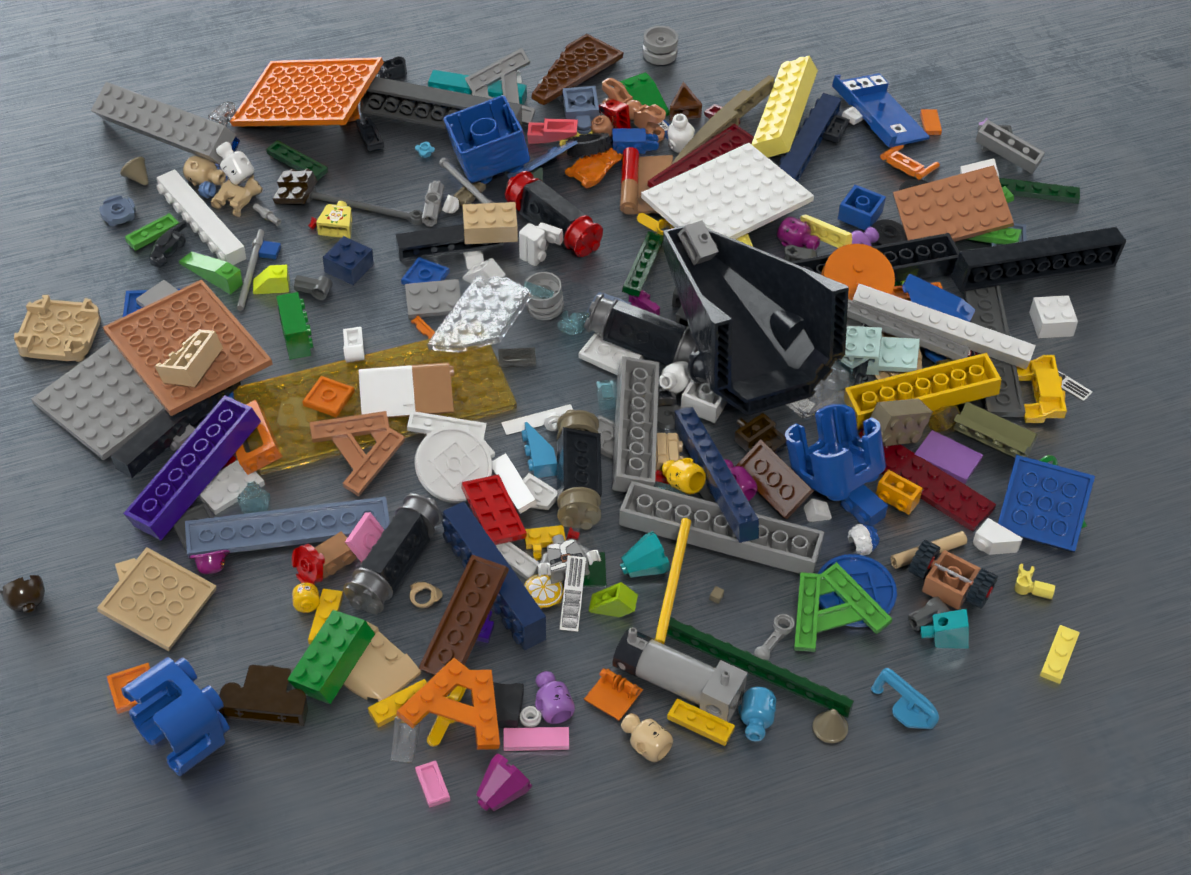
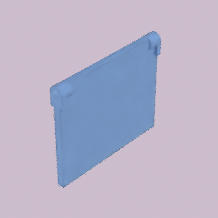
[507,141,577,179]

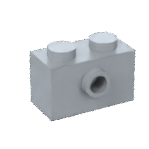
[678,220,719,265]

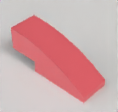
[527,119,578,144]

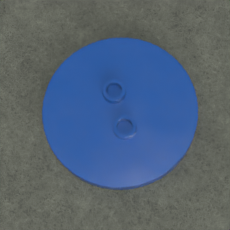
[818,554,897,627]

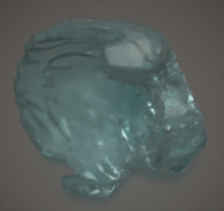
[557,310,589,335]
[237,481,271,514]

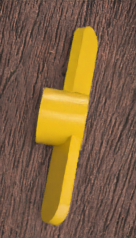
[637,213,674,235]
[427,686,467,747]

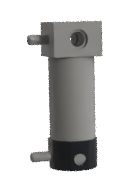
[612,627,748,722]

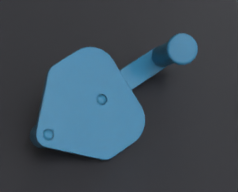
[871,668,939,729]

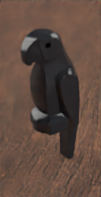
[149,220,187,267]

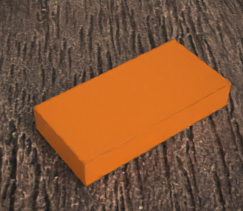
[920,109,942,135]

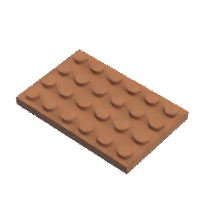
[893,165,1014,242]

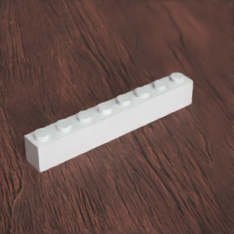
[156,169,246,265]

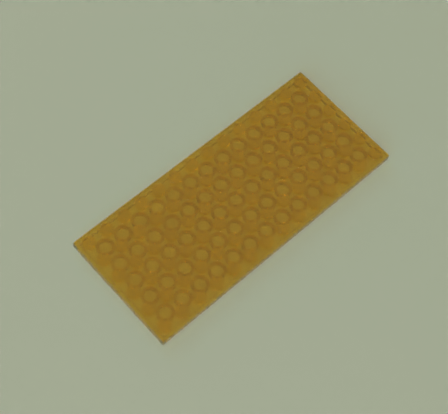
[234,326,517,476]

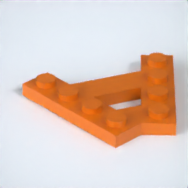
[396,658,500,750]

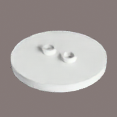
[415,426,492,503]

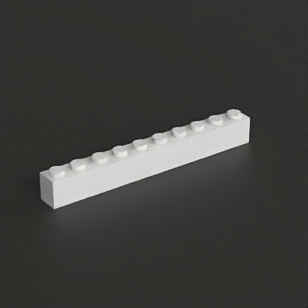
[852,284,1036,369]

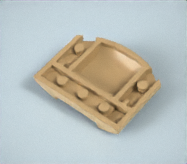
[344,621,421,702]

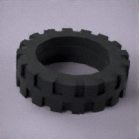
[565,133,611,157]

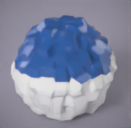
[847,524,880,555]

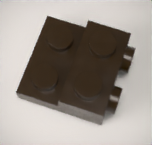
[272,169,317,204]

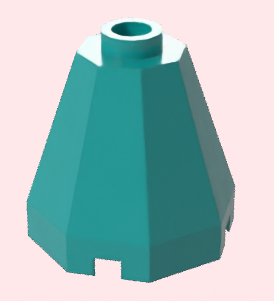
[619,531,671,577]

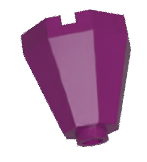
[476,753,532,812]

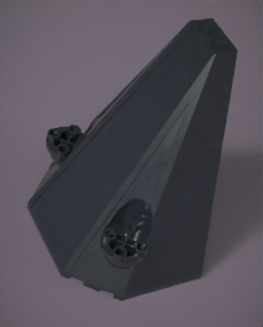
[663,224,849,416]

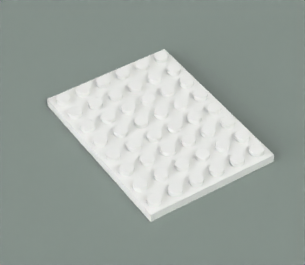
[641,143,814,239]

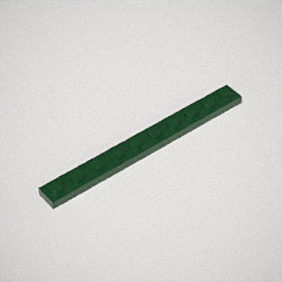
[657,617,854,718]

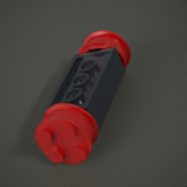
[505,171,603,257]

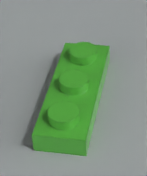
[125,213,179,251]

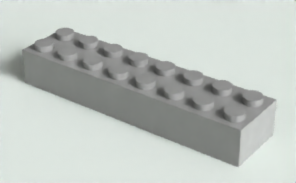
[611,356,659,492]

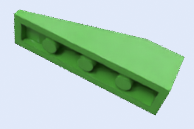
[179,251,243,295]

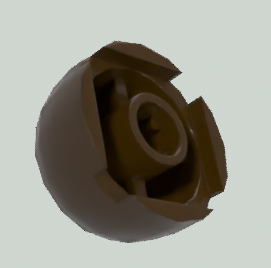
[0,575,45,613]

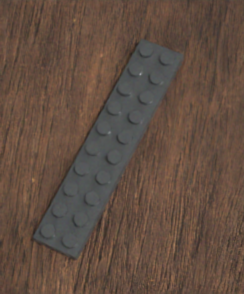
[963,286,1026,417]

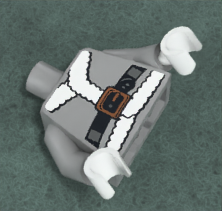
[538,535,601,584]

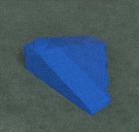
[902,274,976,365]

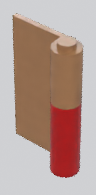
[620,147,673,215]

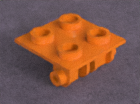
[584,668,643,721]

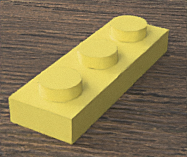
[1040,625,1080,684]

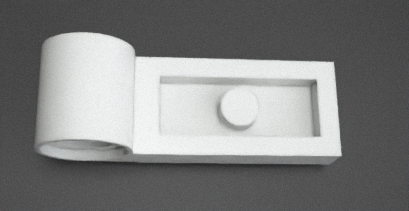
[343,327,365,363]

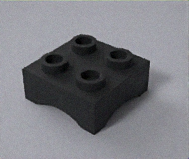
[493,682,524,728]

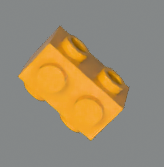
[876,470,923,515]

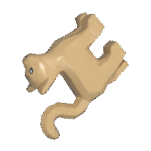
[211,175,263,217]

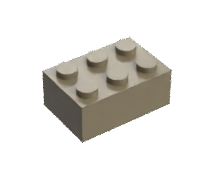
[863,398,933,446]

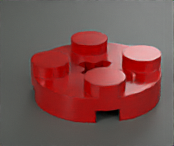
[292,544,325,584]

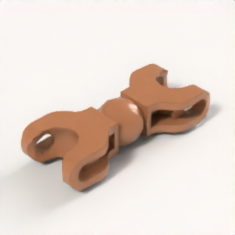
[602,78,666,142]

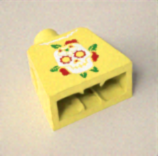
[316,201,352,239]

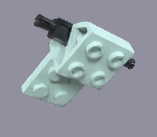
[841,323,920,385]

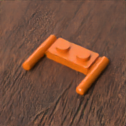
[880,145,940,180]

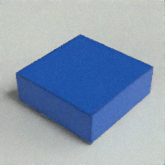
[259,241,281,259]

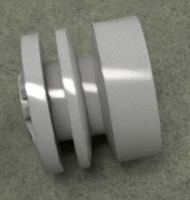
[524,272,564,321]

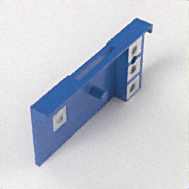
[832,73,930,148]

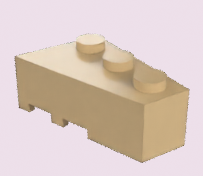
[155,329,223,387]

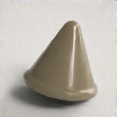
[120,156,149,186]
[812,709,848,744]

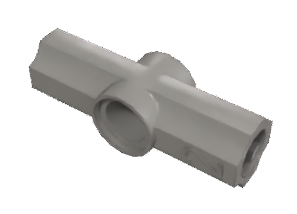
[422,180,444,227]

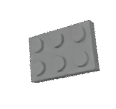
[405,279,463,319]

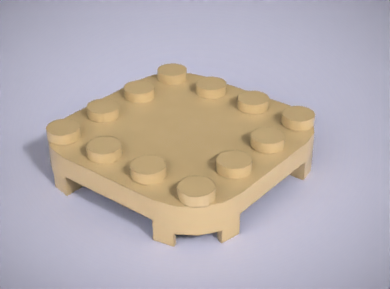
[14,295,101,362]

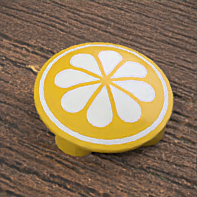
[524,574,564,609]

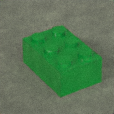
[276,292,314,360]

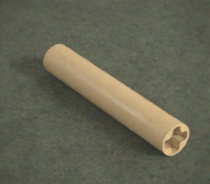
[890,531,967,569]

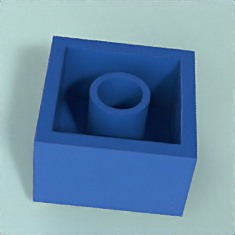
[838,185,886,230]

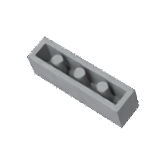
[975,120,1045,174]

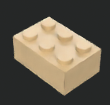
[463,202,518,244]

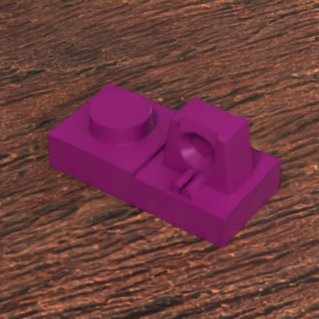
[628,290,660,316]

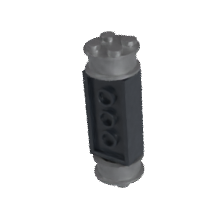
[584,294,699,365]
[343,493,443,615]

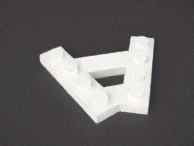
[407,411,495,459]

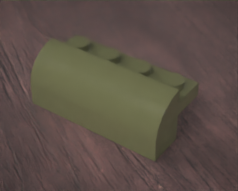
[953,402,1038,458]

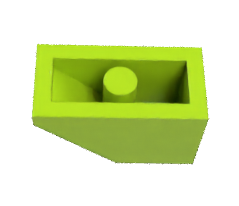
[588,582,638,617]

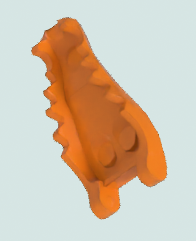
[565,148,622,188]

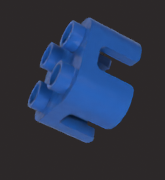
[785,404,886,501]
[121,657,230,776]

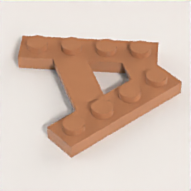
[310,411,405,497]

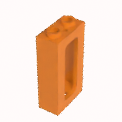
[235,400,282,475]

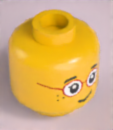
[292,582,320,613]

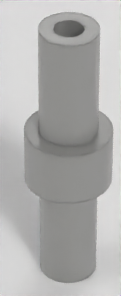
[253,203,281,226]

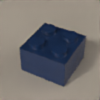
[323,236,374,285]

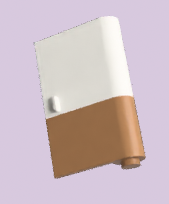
[359,362,454,418]

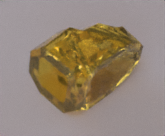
[928,406,960,432]

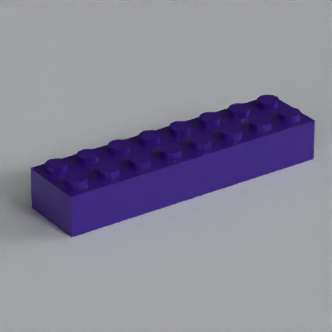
[123,395,261,540]

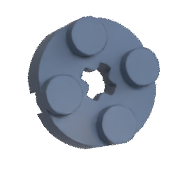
[99,195,136,226]

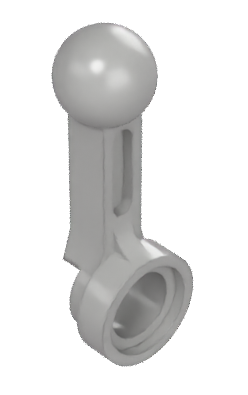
[754,614,795,660]

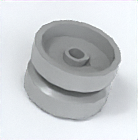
[643,26,678,65]

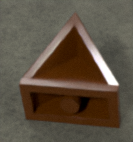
[669,81,702,121]

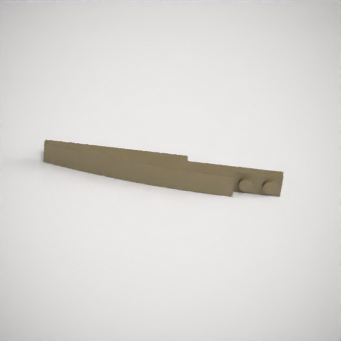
[672,75,774,164]

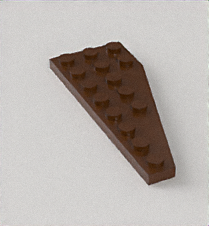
[531,33,624,105]

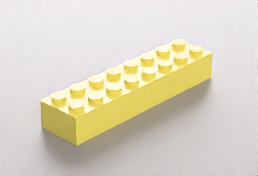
[751,56,818,158]

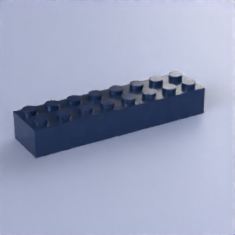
[441,501,546,651]

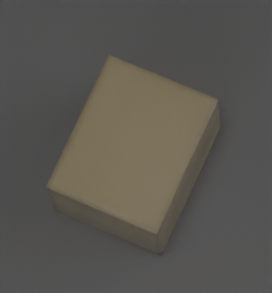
[709,586,724,604]

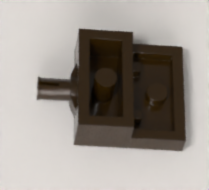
[734,413,787,453]

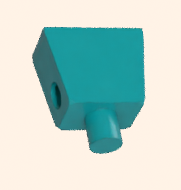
[920,609,969,649]

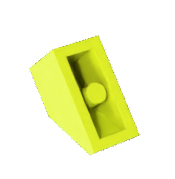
[253,265,290,294]

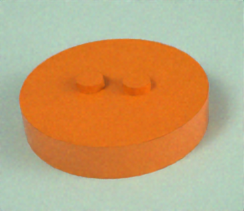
[821,244,895,300]

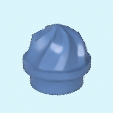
[198,181,216,198]

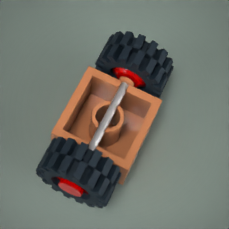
[909,540,998,610]

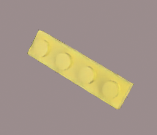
[800,214,852,248]

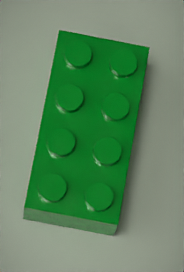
[287,610,375,704]

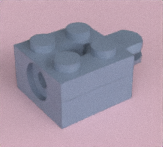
[563,86,599,135]

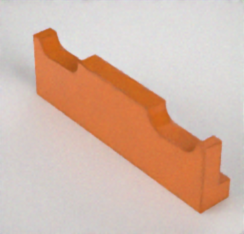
[411,316,436,340]

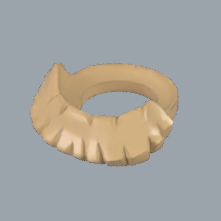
[410,582,443,608]

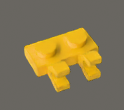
[525,525,566,561]

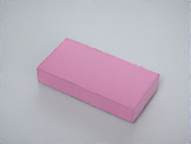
[415,760,450,808]

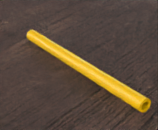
[655,518,691,644]

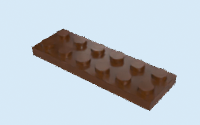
[419,555,509,676]

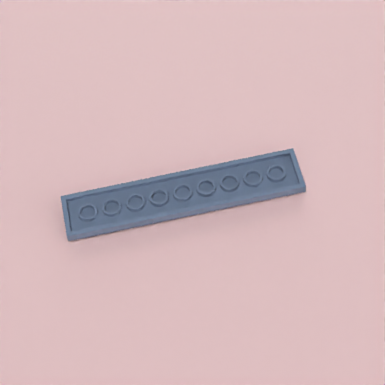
[185,497,390,558]

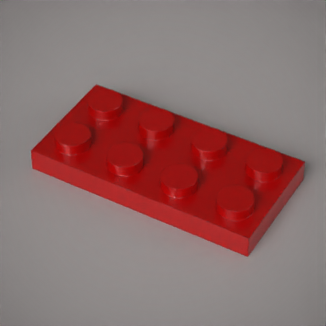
[461,474,527,545]

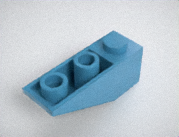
[521,422,557,478]

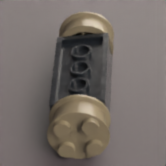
[557,410,602,530]

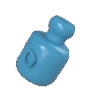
[738,687,776,741]

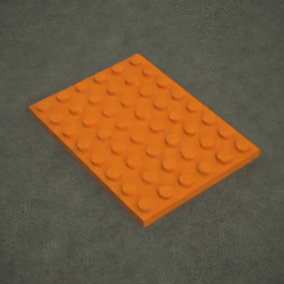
[230,57,384,127]

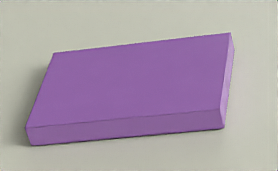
[915,430,983,484]

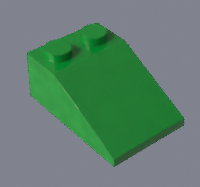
[619,72,669,116]

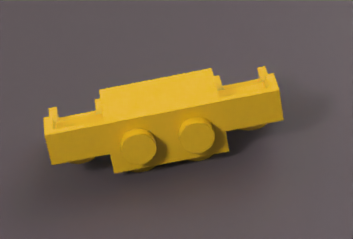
[1016,355,1067,423]

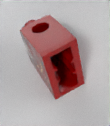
[599,99,631,128]

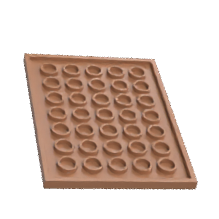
[103,279,273,416]

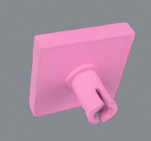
[345,512,384,563]

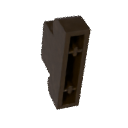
[218,665,308,726]

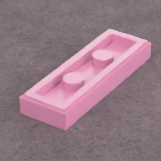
[504,727,569,751]

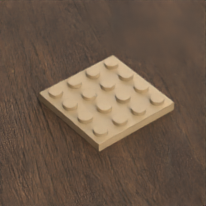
[97,547,216,651]

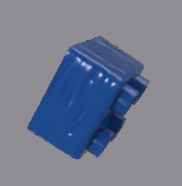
[444,95,530,184]

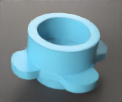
[415,142,435,158]

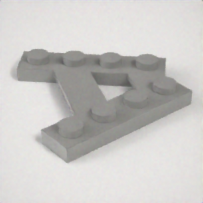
[465,48,535,125]

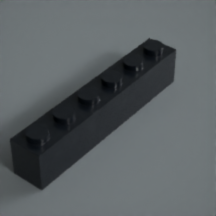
[395,224,503,261]

